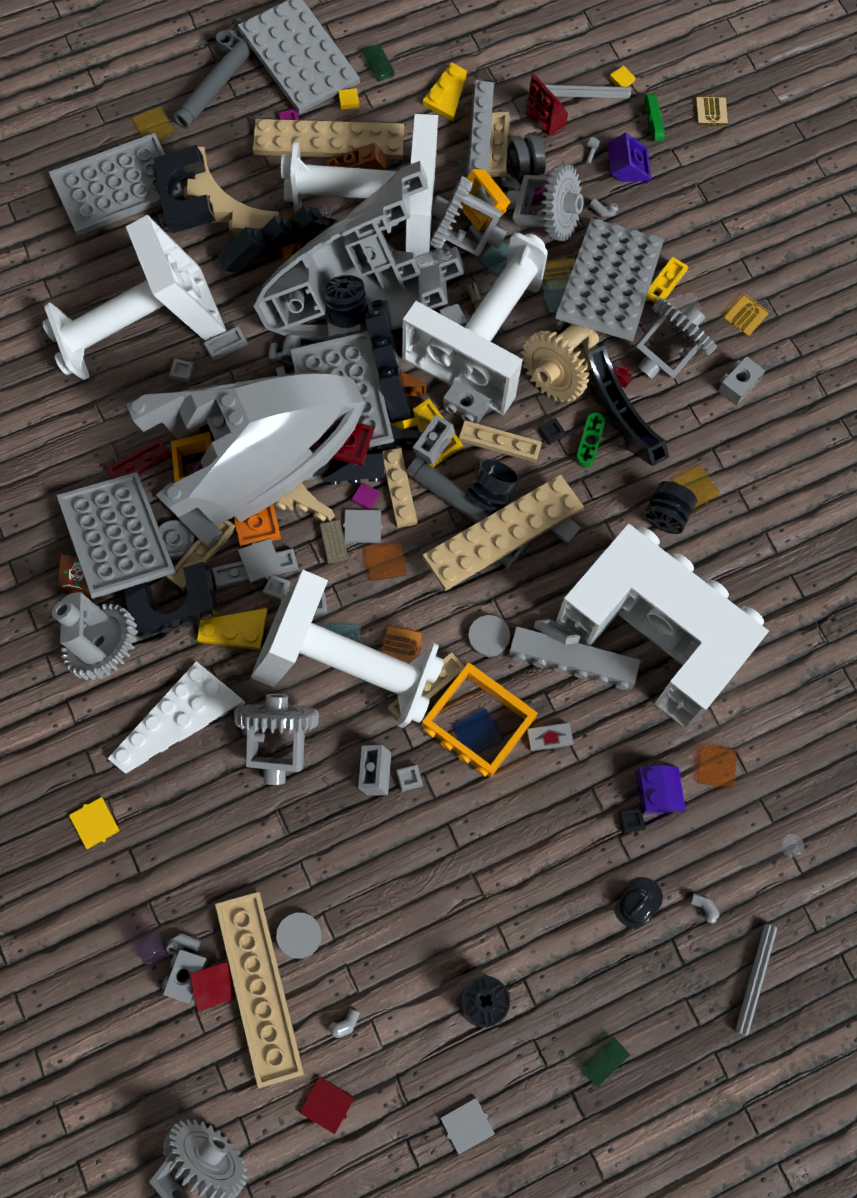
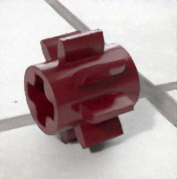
[613,364,633,389]

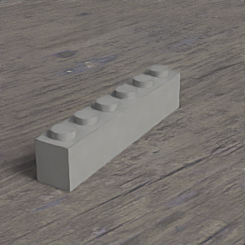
[466,80,494,187]
[509,627,640,690]

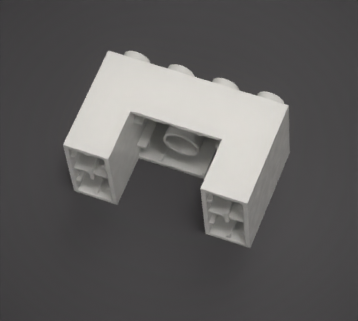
[556,524,769,731]

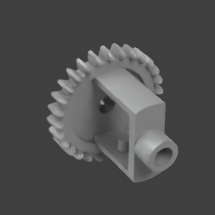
[506,164,583,241]
[429,176,507,257]
[635,298,717,379]
[52,592,138,680]
[234,694,319,785]
[149,1119,248,1198]

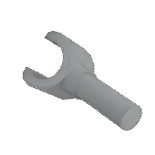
[586,137,600,164]

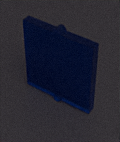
[453,709,503,754]

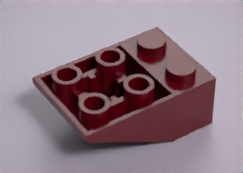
[526,73,568,136]

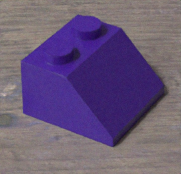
[608,132,651,182]
[636,765,686,815]

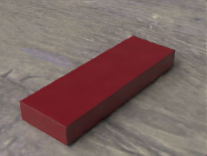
[106,439,171,479]

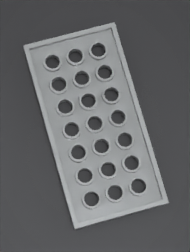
[555,218,664,341]

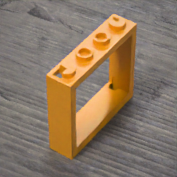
[422,662,538,778]

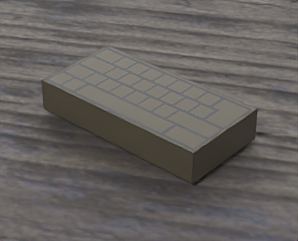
[320,520,348,564]

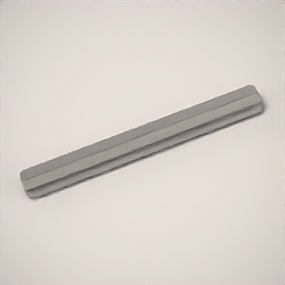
[544,84,631,99]
[735,924,777,1036]

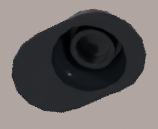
[616,879,663,928]

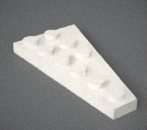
[108,661,245,774]

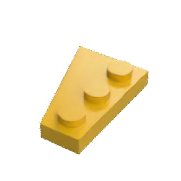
[423,63,467,122]
[413,399,463,467]
[197,608,268,650]

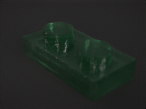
[363,44,395,82]
[580,1037,630,1088]

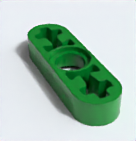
[644,93,664,142]
[576,413,605,468]

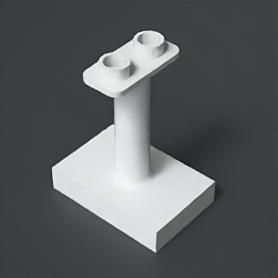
[281,114,438,260]
[42,215,226,380]
[402,233,548,416]
[250,570,444,728]

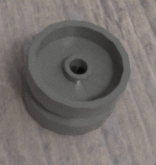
[508,132,546,180]

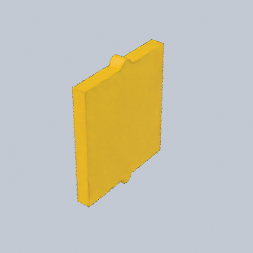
[69,797,120,849]

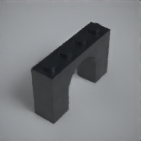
[152,145,216,234]
[124,562,219,639]

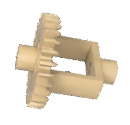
[521,324,599,402]

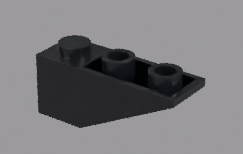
[323,450,385,485]

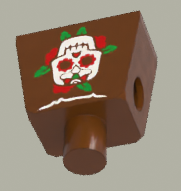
[58,554,91,597]

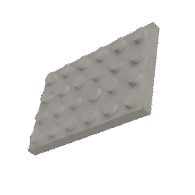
[238,0,360,114]
[49,133,184,236]
[290,331,394,448]
[57,472,175,599]

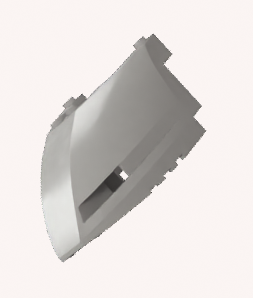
[254,161,464,341]
[126,373,365,526]

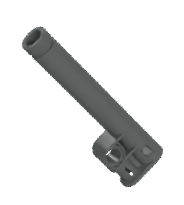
[173,18,253,129]
[407,457,532,572]

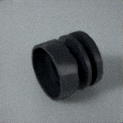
[323,275,369,328]
[466,459,519,512]
[643,481,698,534]
[460,976,510,1028]

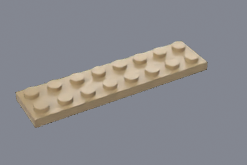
[253,119,404,160]
[422,475,584,591]
[215,892,304,1088]

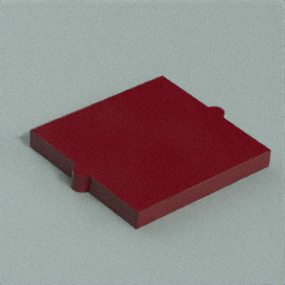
[189,961,235,1012]
[300,1077,355,1134]

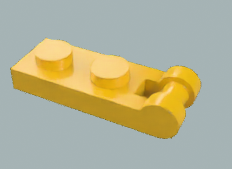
[646,257,689,303]

